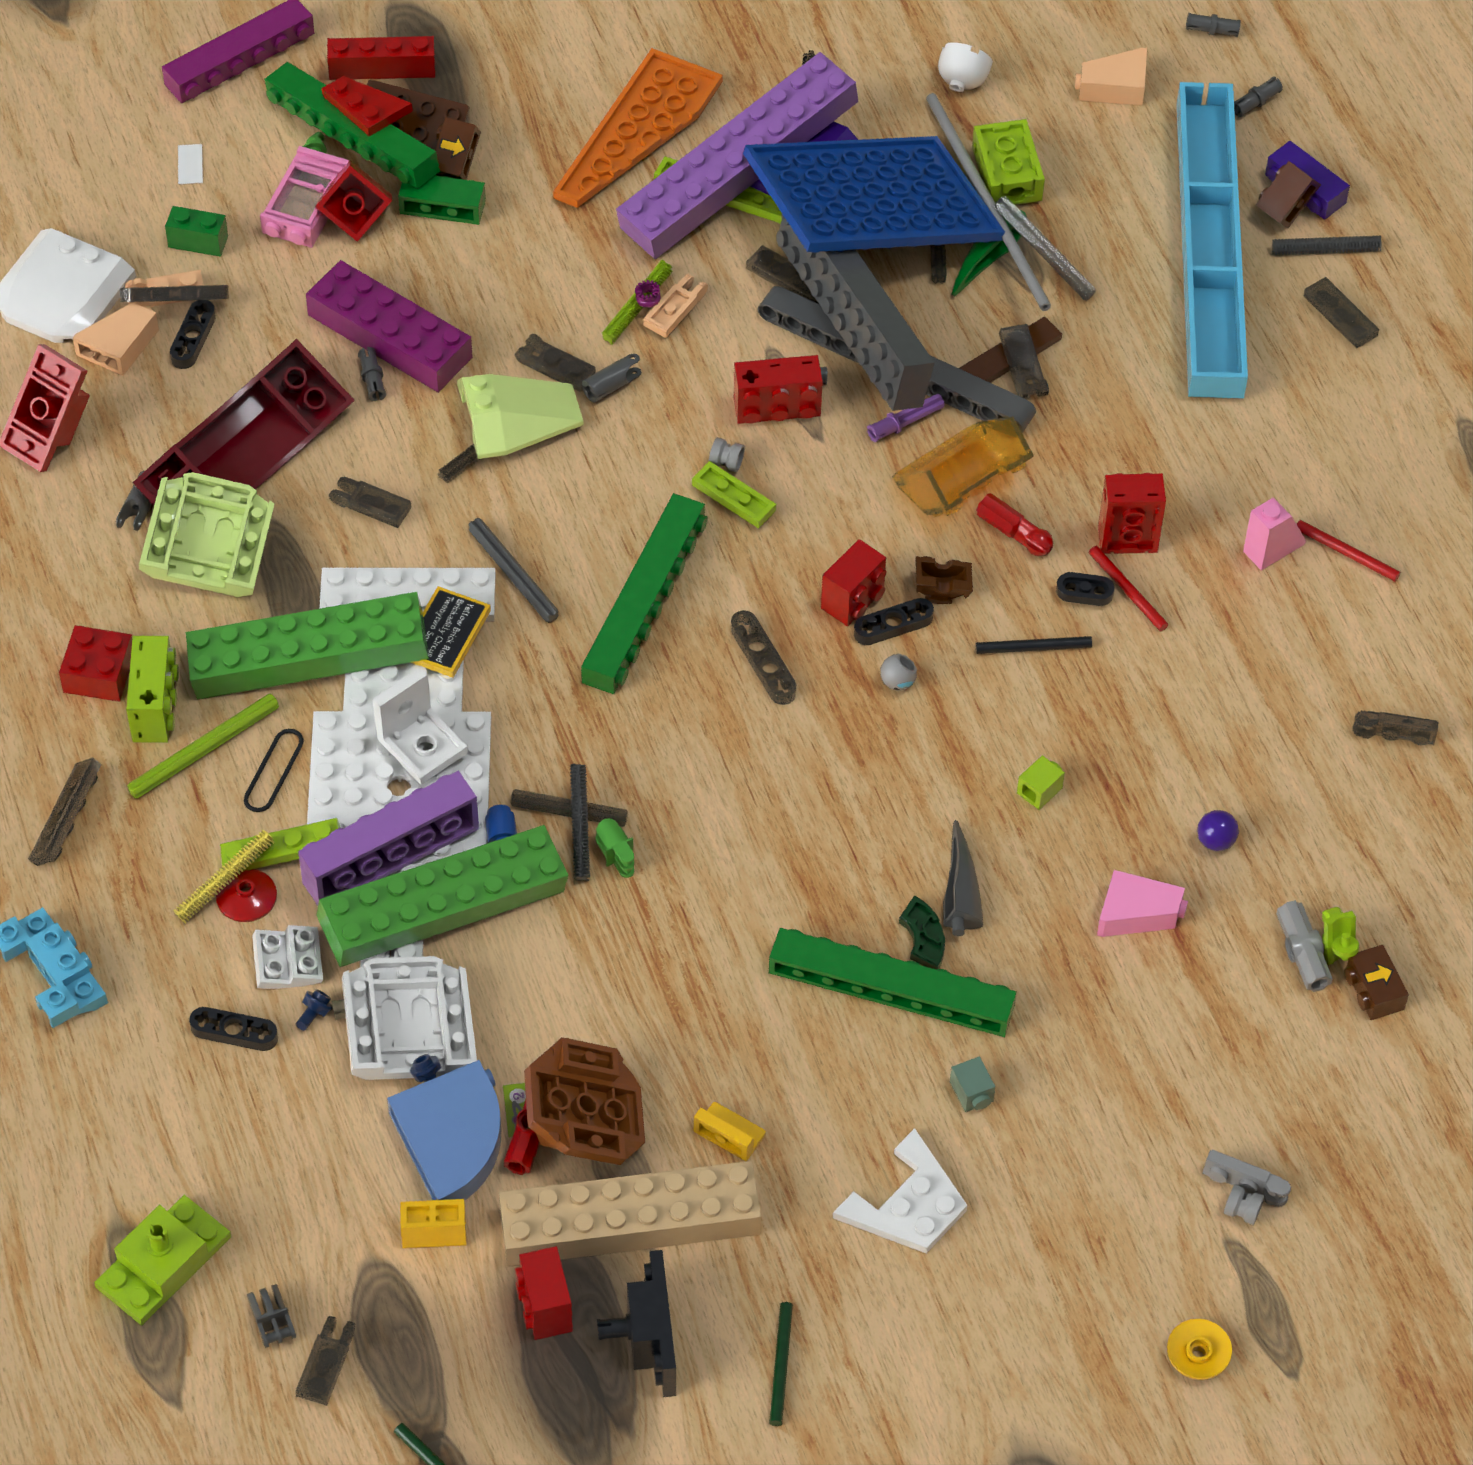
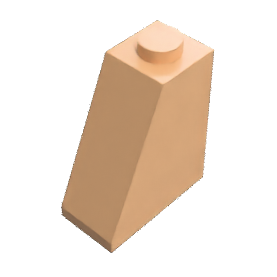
[1075,48,1147,105]
[73,302,159,376]

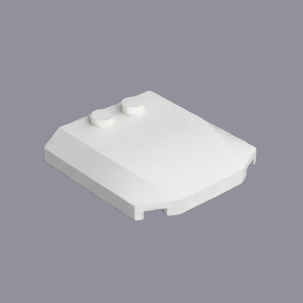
[0,228,136,343]
[342,956,477,1080]

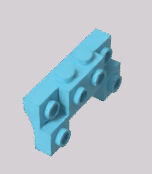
[0,907,108,1028]

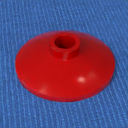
[216,869,277,922]

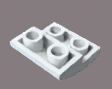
[252,925,323,989]

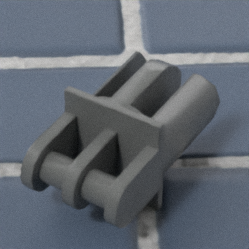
[247,1284,296,1348]

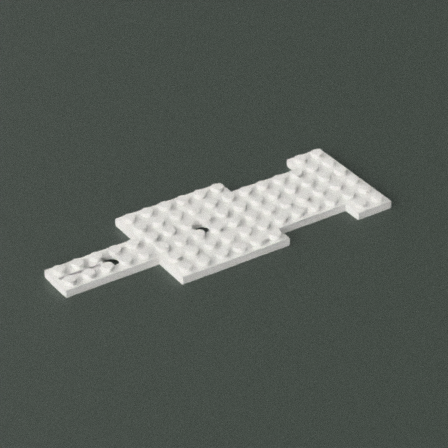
[307,568,496,967]

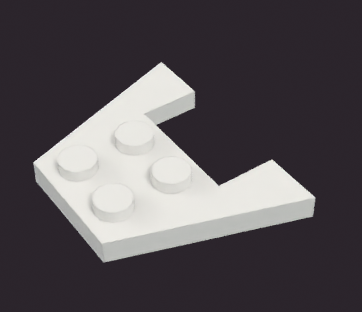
[833,1128,967,1254]

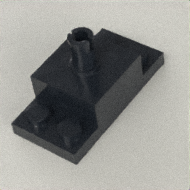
[597,1250,676,1397]

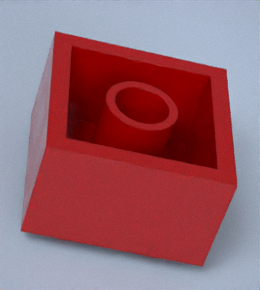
[821,539,887,627]
[59,625,133,702]
[514,1246,573,1340]

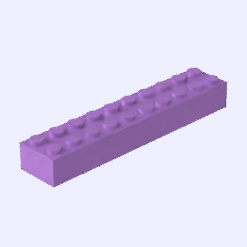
[616,52,858,259]

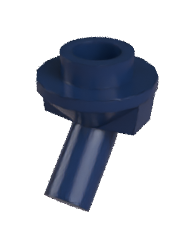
[296,989,333,1031]
[410,1054,442,1083]

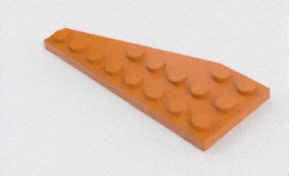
[553,48,723,208]

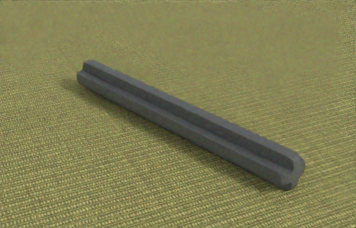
[468,518,559,623]

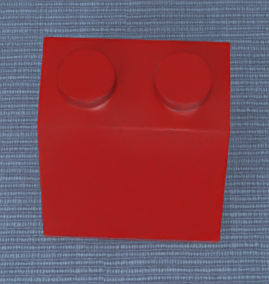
[315,160,392,242]

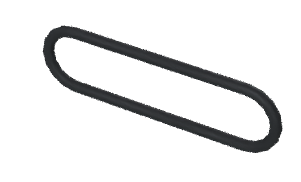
[244,729,304,812]

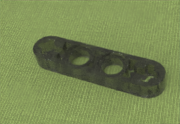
[120,285,229,302]
[731,610,797,705]

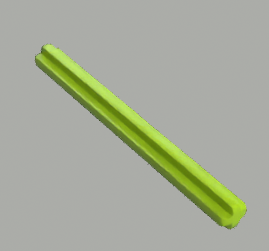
[127,694,279,799]

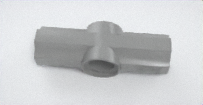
[1276,900,1333,992]

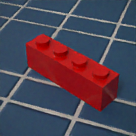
[327,36,435,80]

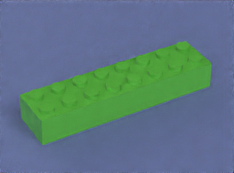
[186,592,429,700]
[316,825,569,967]

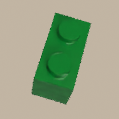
[165,206,228,257]

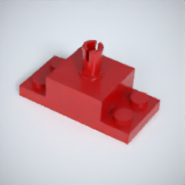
[0,344,90,472]

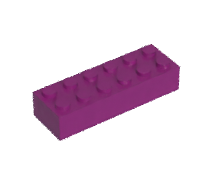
[306,260,473,393]

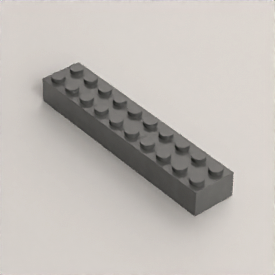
[776,214,935,411]

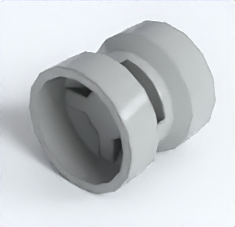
[709,437,745,472]
[1224,1184,1265,1225]

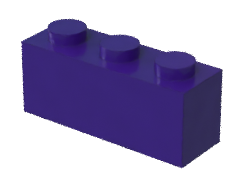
[1265,141,1350,220]

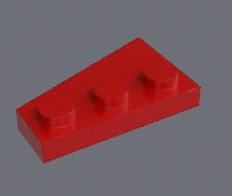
[321,76,413,136]

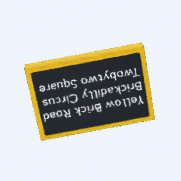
[410,586,491,678]

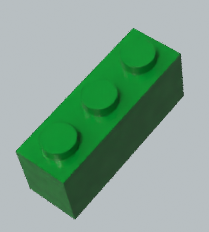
[398,176,486,225]

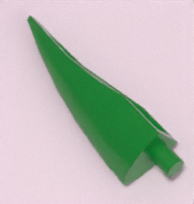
[952,210,1027,297]

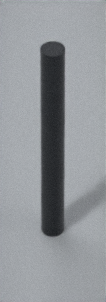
[975,636,1092,654]

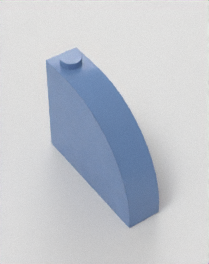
[387,1060,501,1200]

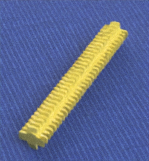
[173,830,274,924]

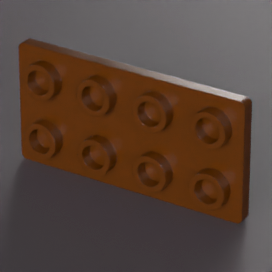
[367,79,470,150]

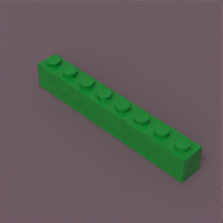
[264,62,440,189]
[581,493,708,694]
[768,928,1017,1037]

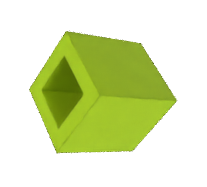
[1017,755,1065,810]

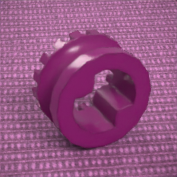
[635,280,661,307]

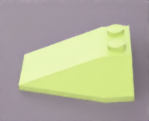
[457,374,584,459]

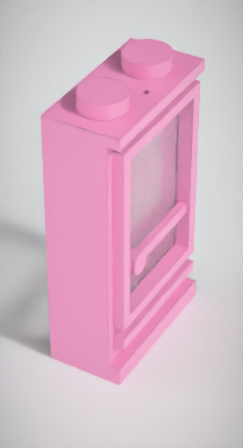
[260,146,349,248]

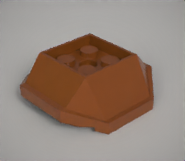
[524,1037,645,1165]

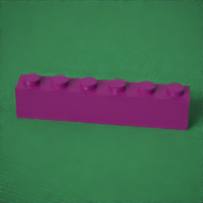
[162,0,315,104]

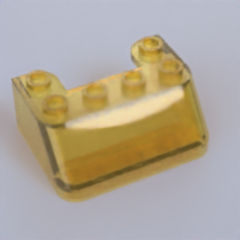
[892,416,1034,517]

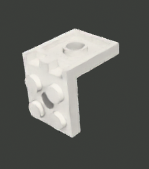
[373,667,468,785]

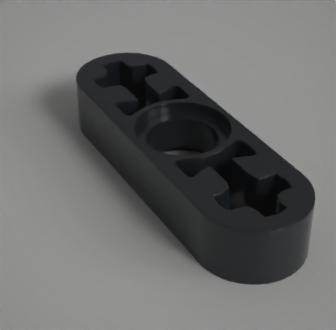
[170,299,216,369]
[854,598,934,645]
[189,1007,278,1051]

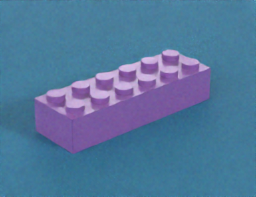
[298,770,479,906]

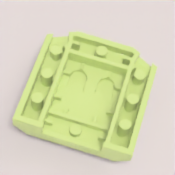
[139,472,274,597]

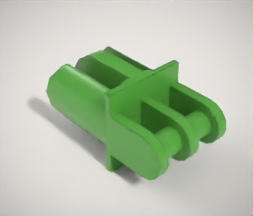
[596,818,634,878]

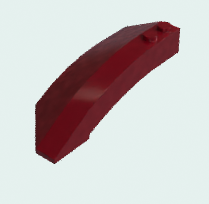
[132,339,355,504]

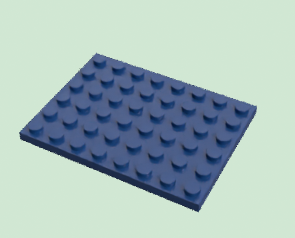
[743,136,1005,253]

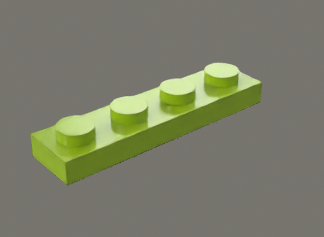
[220,818,340,871]

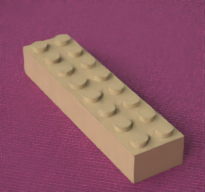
[499,1161,761,1266]

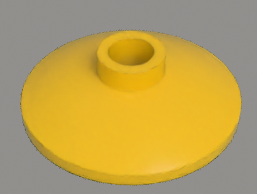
[1167,1319,1232,1380]

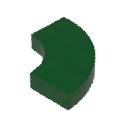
[899,895,945,969]

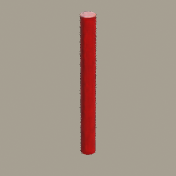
[1297,520,1401,582]
[1089,545,1168,632]

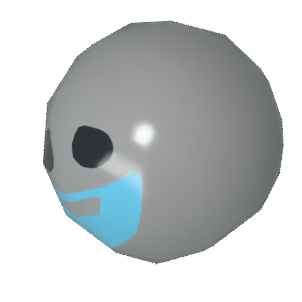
[880,654,917,691]

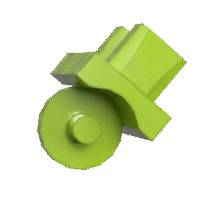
[1322,907,1359,965]

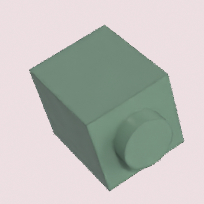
[950,1056,996,1112]

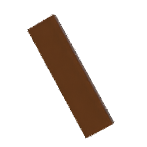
[959,316,1062,383]

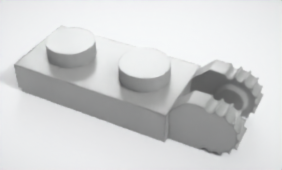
[1202,1150,1291,1207]

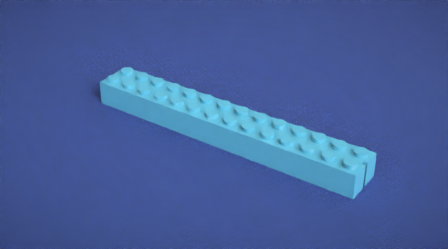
[1176,82,1248,398]

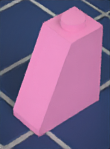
[1243,497,1306,571]
[1097,870,1188,937]

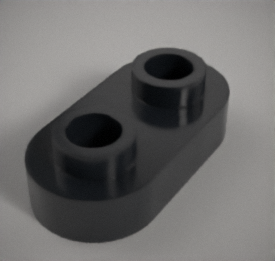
[1056,572,1115,606]

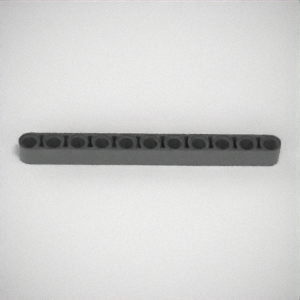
[758,286,1036,435]

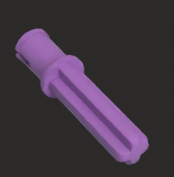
[867,394,945,442]

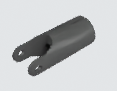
[581,354,641,403]
[116,471,152,531]

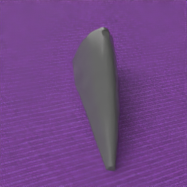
[943,820,983,936]

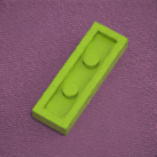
[692,461,776,529]

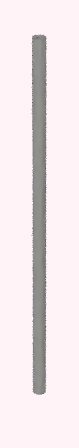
[926,93,1051,311]

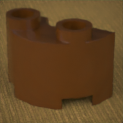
[915,556,973,604]

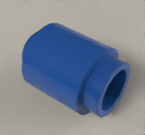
[485,805,517,843]

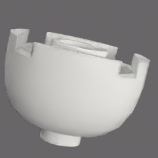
[938,43,993,92]

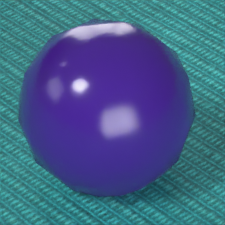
[1197,810,1239,851]

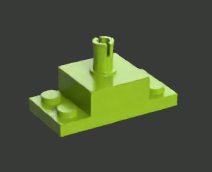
[94,1194,231,1326]

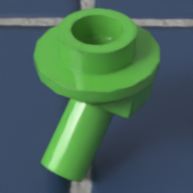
[302,132,327,153]

